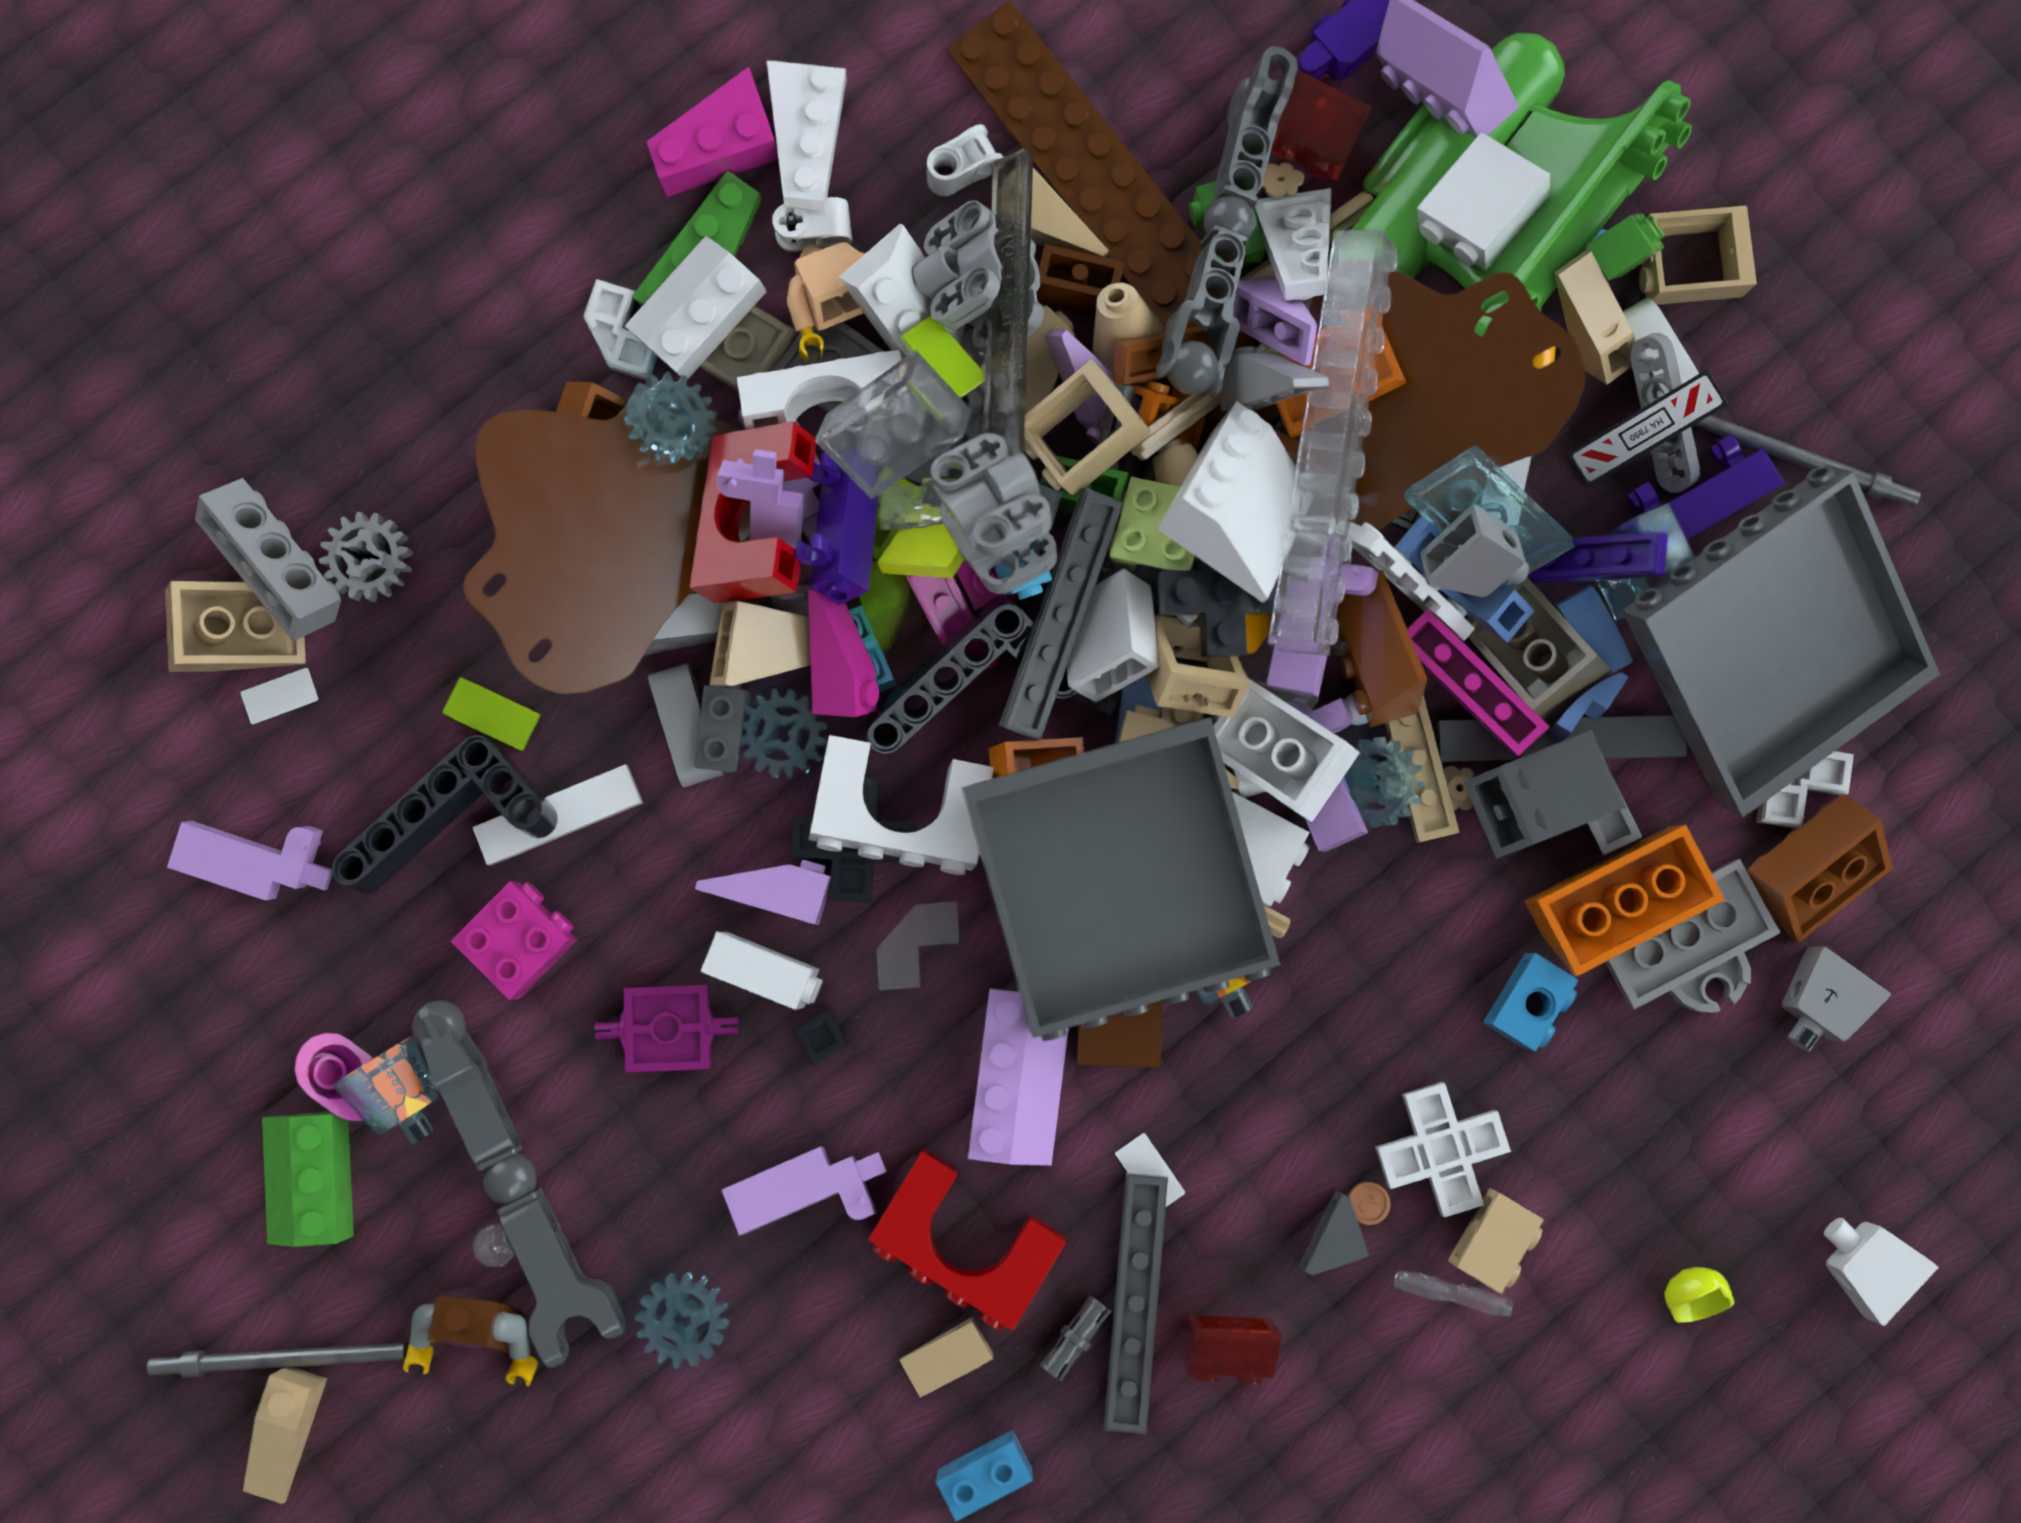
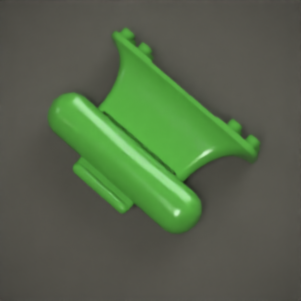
[1337,33,1692,337]

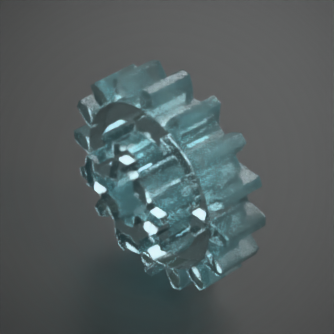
[624,372,717,463]
[740,689,828,778]
[1344,737,1424,827]
[635,1272,729,1369]

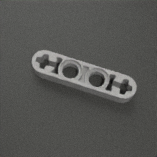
[1630,333,1700,493]

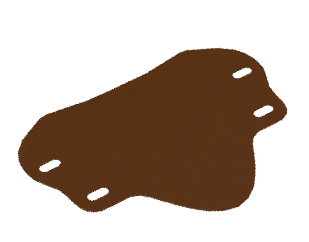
[1254,262,1585,554]
[463,388,751,694]

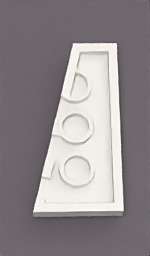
[767,60,846,211]
[1253,188,1331,301]
[1337,520,1475,641]

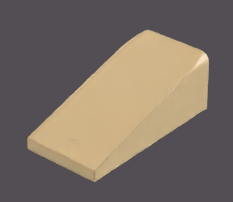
[899,1317,993,1397]

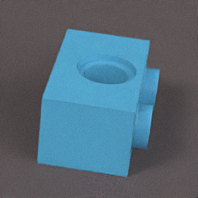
[1483,953,1579,1052]
[936,1429,1033,1521]

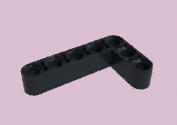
[865,595,1077,754]
[332,735,558,894]

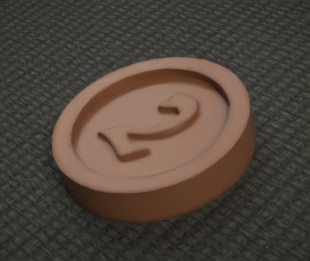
[1348,1182,1390,1225]

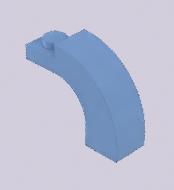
[1394,515,1534,643]

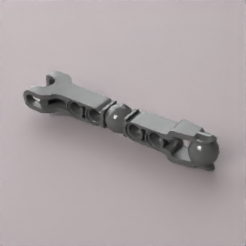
[1156,46,1297,399]
[412,1000,626,1368]

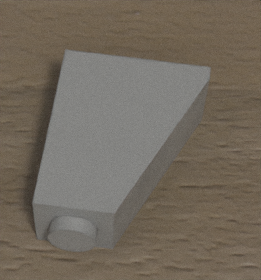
[643,593,736,656]

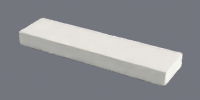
[472,764,643,866]

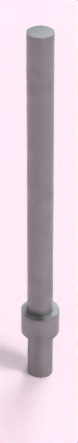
[1693,415,1921,507]
[147,1343,407,1378]

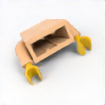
[787,242,865,363]

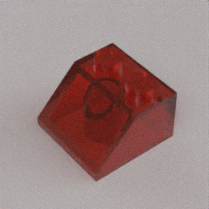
[1272,71,1373,181]
[1185,1314,1281,1384]

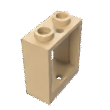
[1639,206,1757,305]
[1014,359,1152,497]
[1146,614,1250,718]

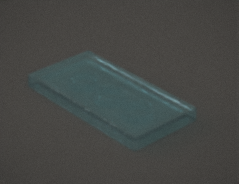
[1404,445,1574,586]

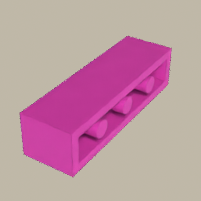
[1407,609,1549,759]

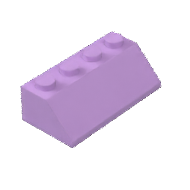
[1376,0,1519,138]
[968,988,1069,1165]

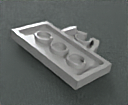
[1605,859,1780,1013]

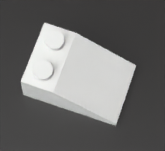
[1214,677,1360,822]

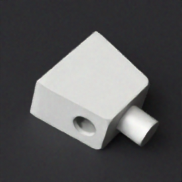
[1824,1218,1939,1326]

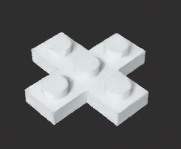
[1375,1082,1511,1217]

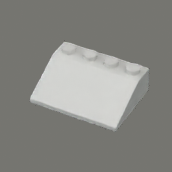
[1158,401,1316,603]

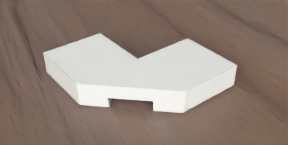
[584,279,658,382]
[1756,751,1854,829]

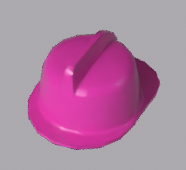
[294,1033,387,1121]

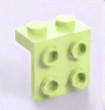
[1109,477,1196,572]

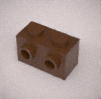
[1036,244,1125,315]

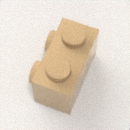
[1448,1188,1544,1294]

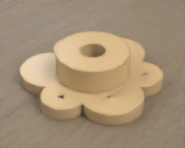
[1261,163,1304,198]
[1443,766,1474,810]

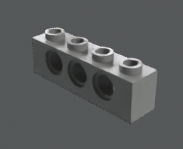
[195,478,341,641]

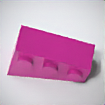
[647,67,779,197]

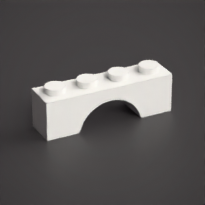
[737,349,911,430]

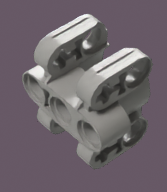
[913,200,1044,356]
[931,433,1057,594]

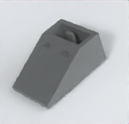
[1464,730,1626,859]

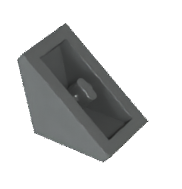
[1299,1190,1369,1275]

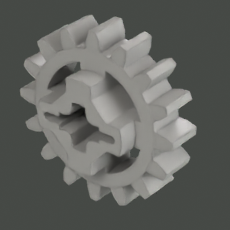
[319,512,413,602]

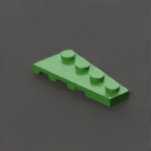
[632,170,761,306]

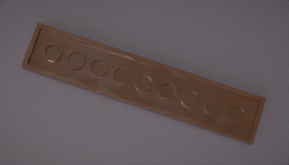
[946,0,1215,329]

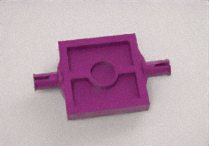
[595,985,739,1072]

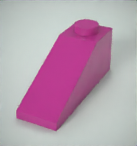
[808,589,879,717]

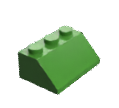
[262,1112,354,1247]

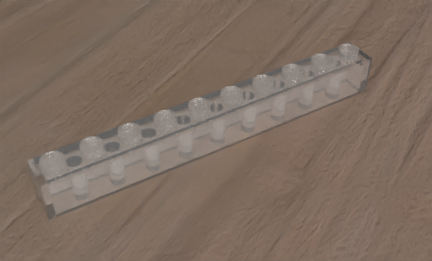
[1268,230,1397,656]

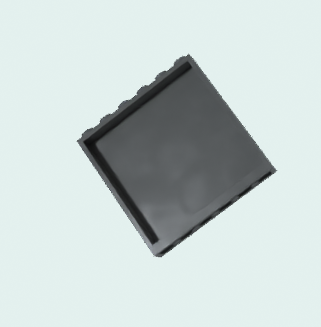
[1622,465,1940,818]
[961,718,1280,1041]

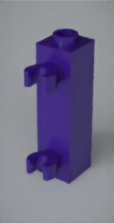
[1625,434,1785,552]
[795,449,881,605]

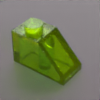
[859,559,912,653]

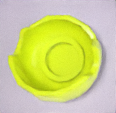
[1664,1267,1734,1323]

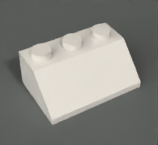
[838,224,966,381]
[625,236,767,381]

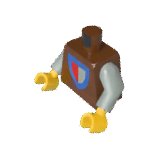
[403,1295,538,1386]

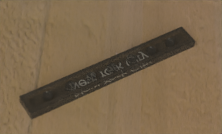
[982,148,1034,459]

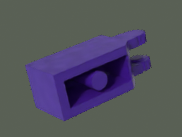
[1295,0,1389,86]

